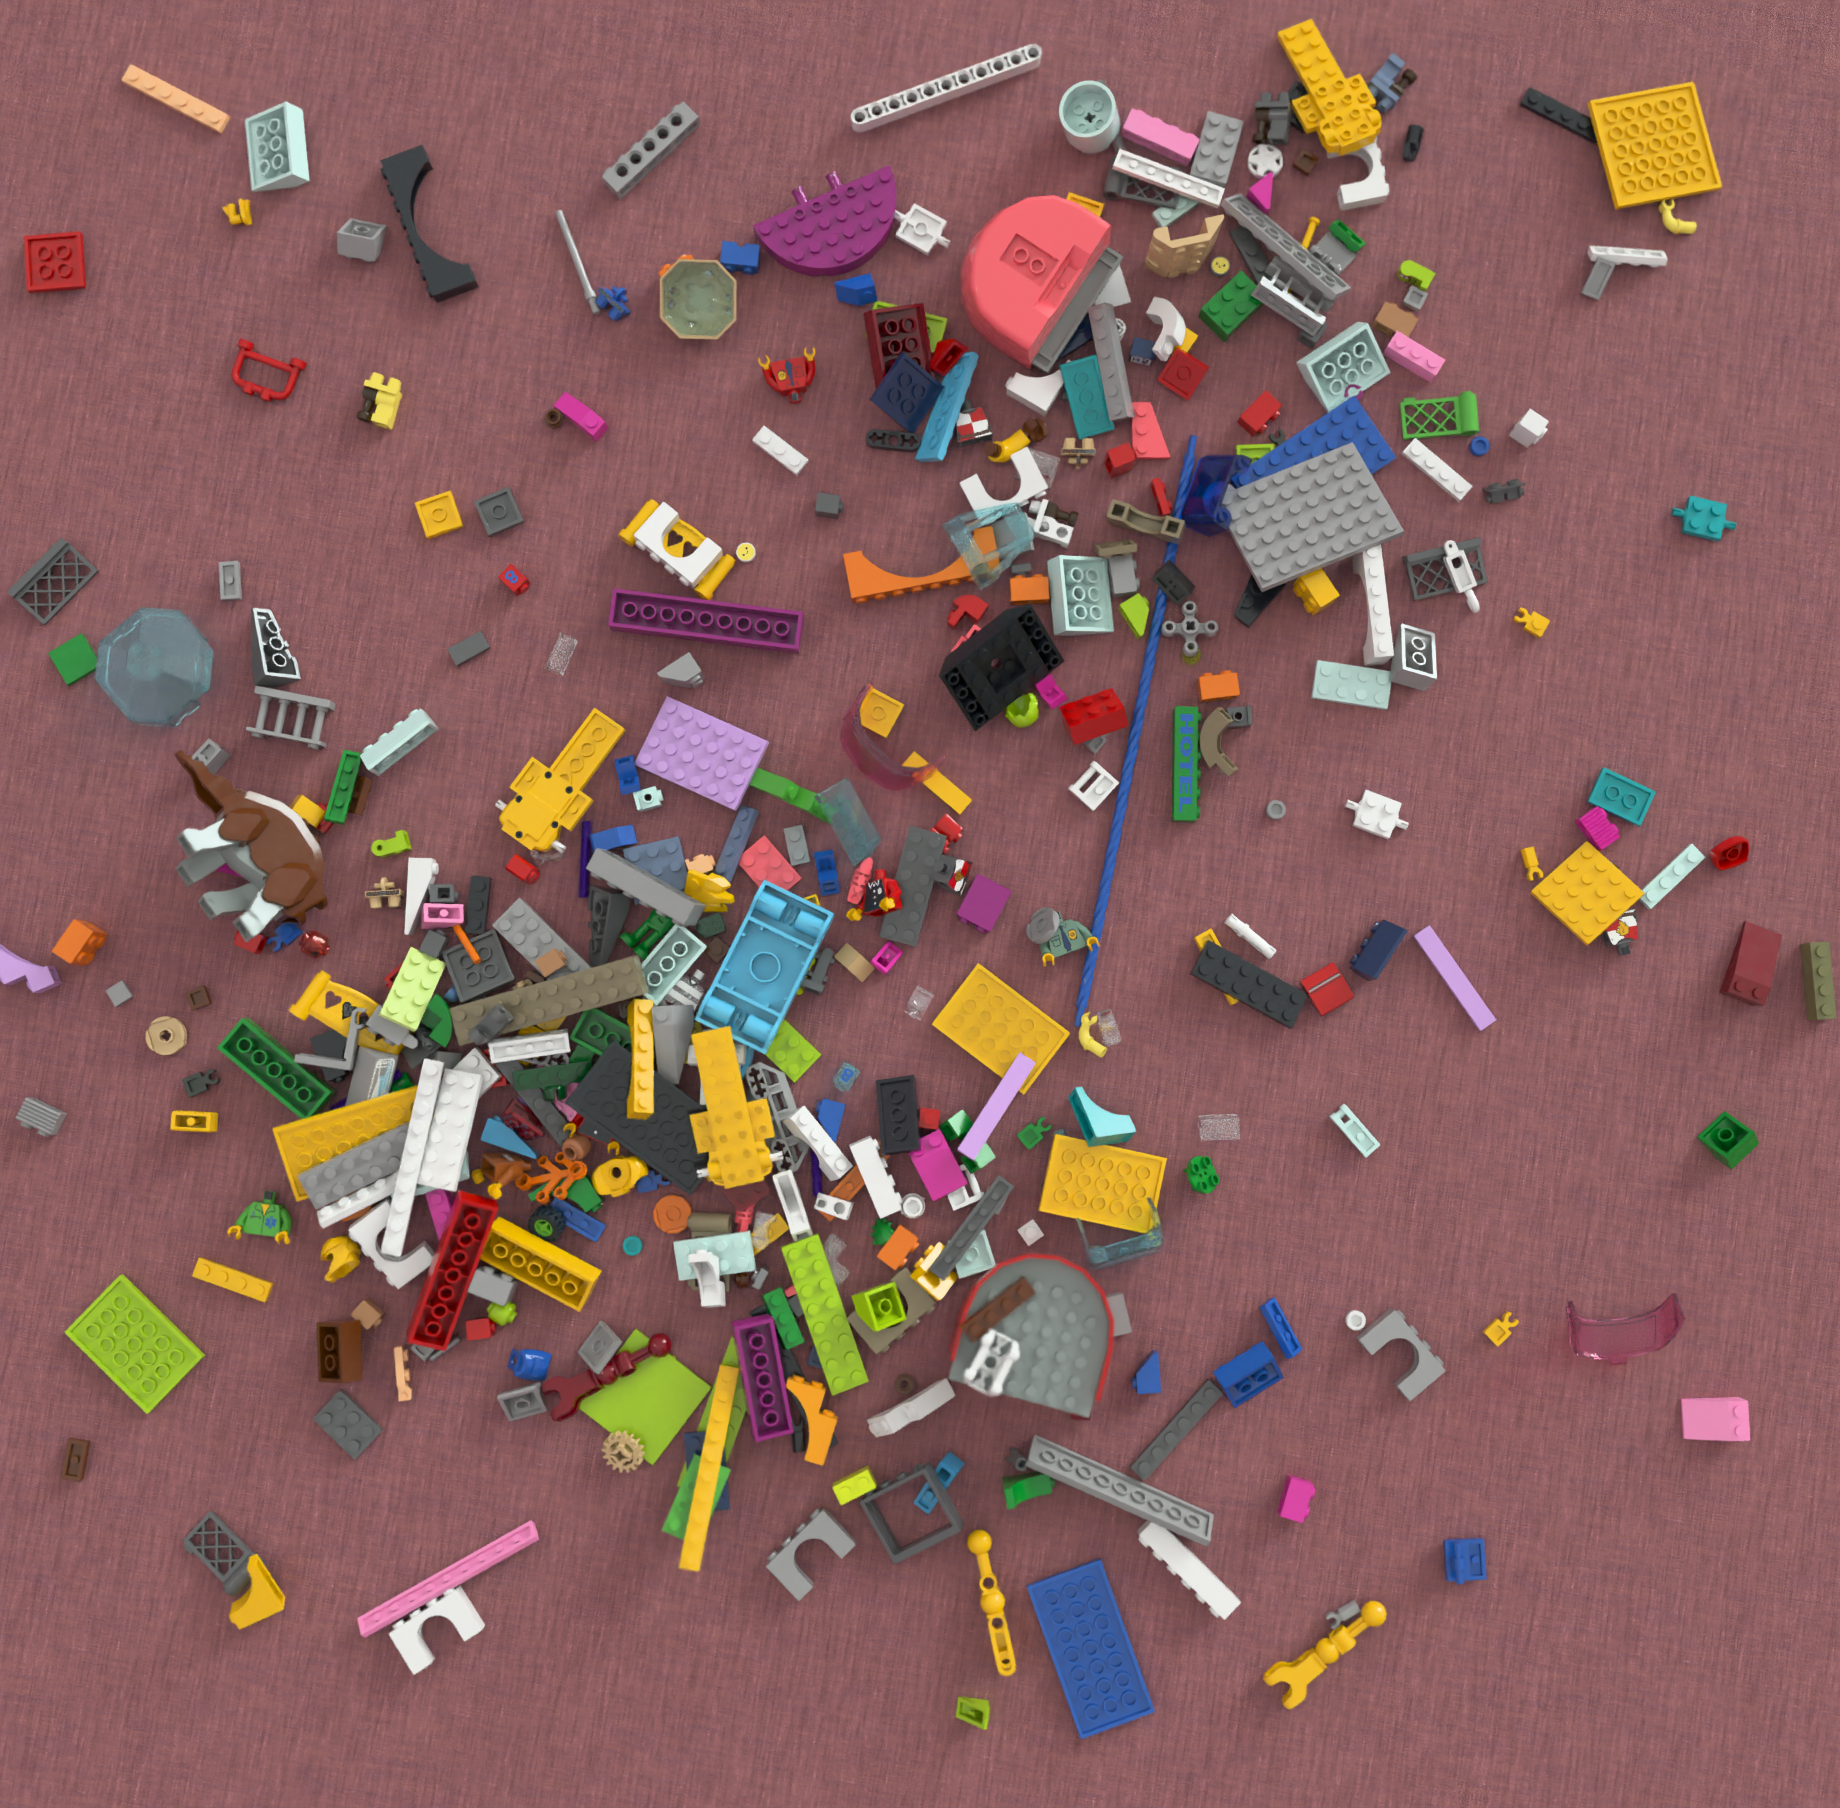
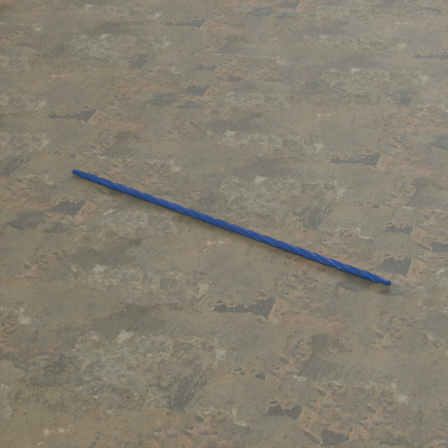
[1074,435,1197,1027]

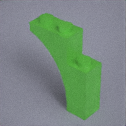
[749,767,836,823]

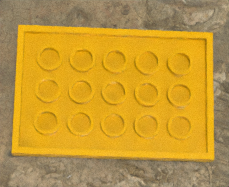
[932,963,1070,1095]
[1038,1134,1167,1235]

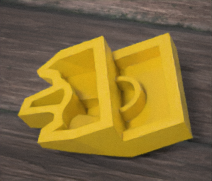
[684,869,735,912]

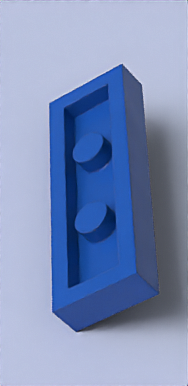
[551,1197,607,1242]
[1259,1297,1302,1359]

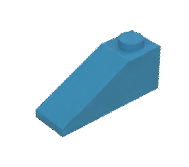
[480,1115,540,1159]
[913,1451,965,1515]

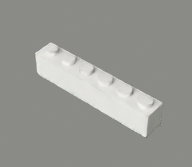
[1137,1520,1241,1620]

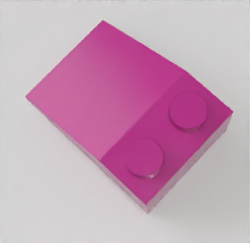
[908,1129,968,1202]

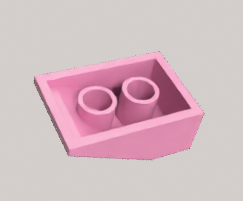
[1681,1397,1750,1441]

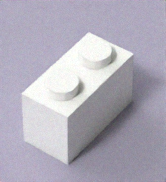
[1509,409,1549,448]

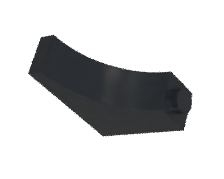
[310,1016,369,1084]

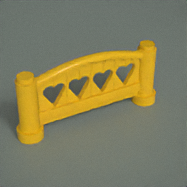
[618,499,735,600]
[289,970,413,1055]

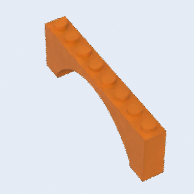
[843,526,1001,604]

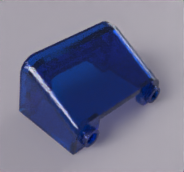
[1179,455,1253,537]

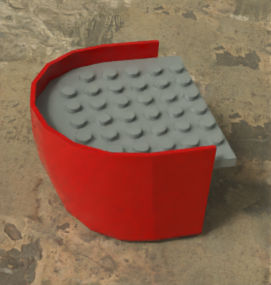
[948,1253,1114,1417]

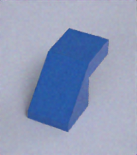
[615,755,641,795]
[589,825,637,852]
[814,849,840,896]

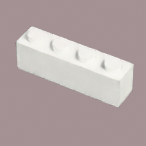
[849,1136,903,1219]

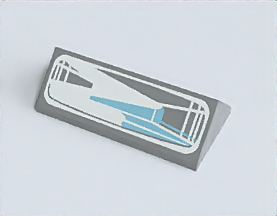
[345,1046,399,1106]

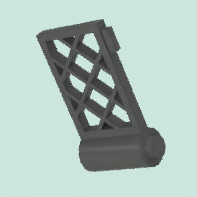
[1103,155,1184,210]
[183,1511,266,1596]

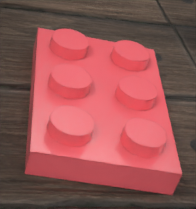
[739,835,802,891]

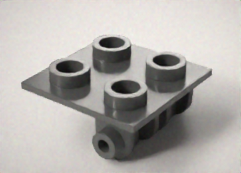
[401,1022,442,1070]

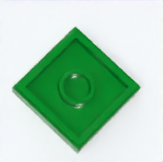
[48,634,103,686]

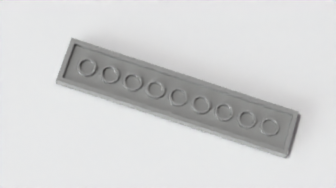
[1026,1435,1214,1547]

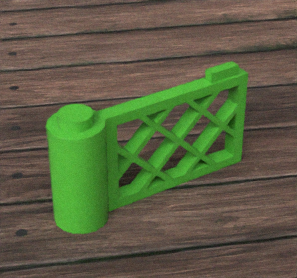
[1400,391,1479,440]

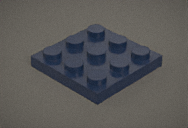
[869,352,944,433]

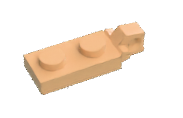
[394,1344,412,1401]

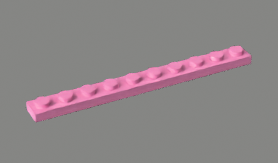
[357,1520,539,1638]

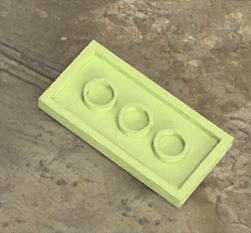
[379,947,446,1032]

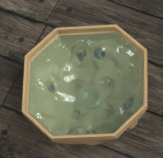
[660,259,736,339]

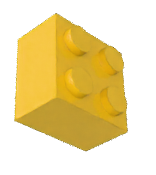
[1293,568,1340,616]

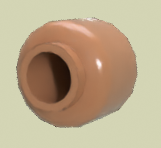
[562,1133,591,1162]

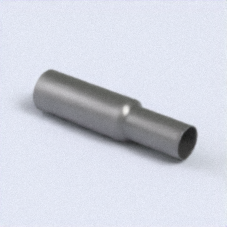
[429,1334,462,1362]

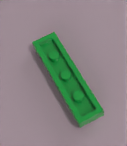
[324,750,362,825]

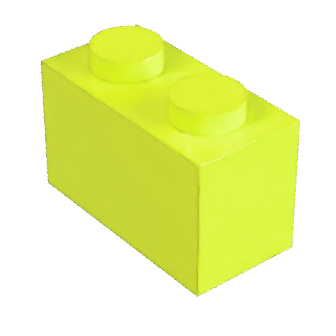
[832,1465,877,1505]

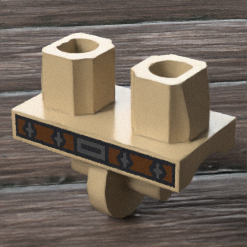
[365,877,405,909]

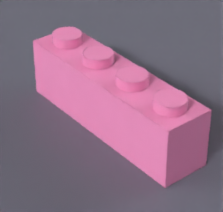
[1121,108,1200,167]

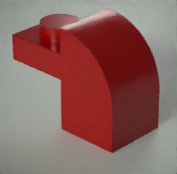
[947,594,989,630]

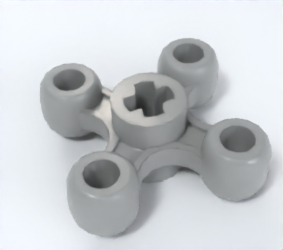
[1161,601,1219,657]

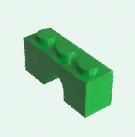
[938,1109,996,1174]
[760,1287,805,1350]

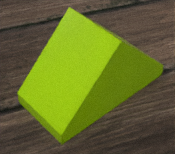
[956,1696,990,1730]

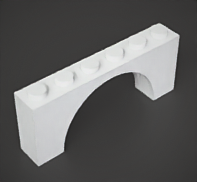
[1352,544,1394,666]

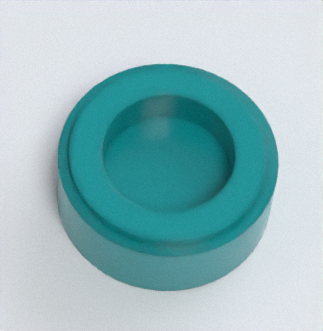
[623,1236,643,1256]

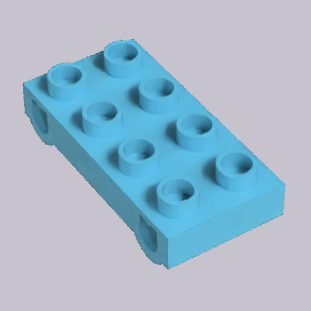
[694,880,835,1055]

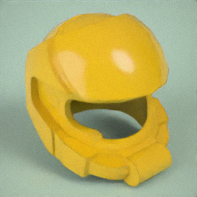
[320,1236,361,1283]

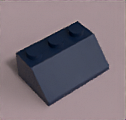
[1349,920,1407,981]

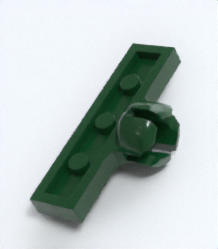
[512,1060,592,1102]

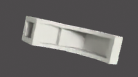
[689,1250,726,1308]

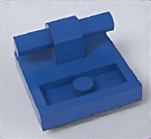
[1443,1538,1487,1584]

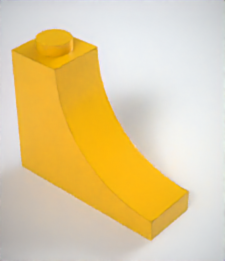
[229,1554,285,1630]

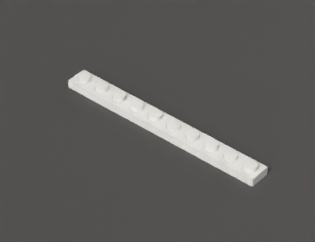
[381,1058,445,1257]

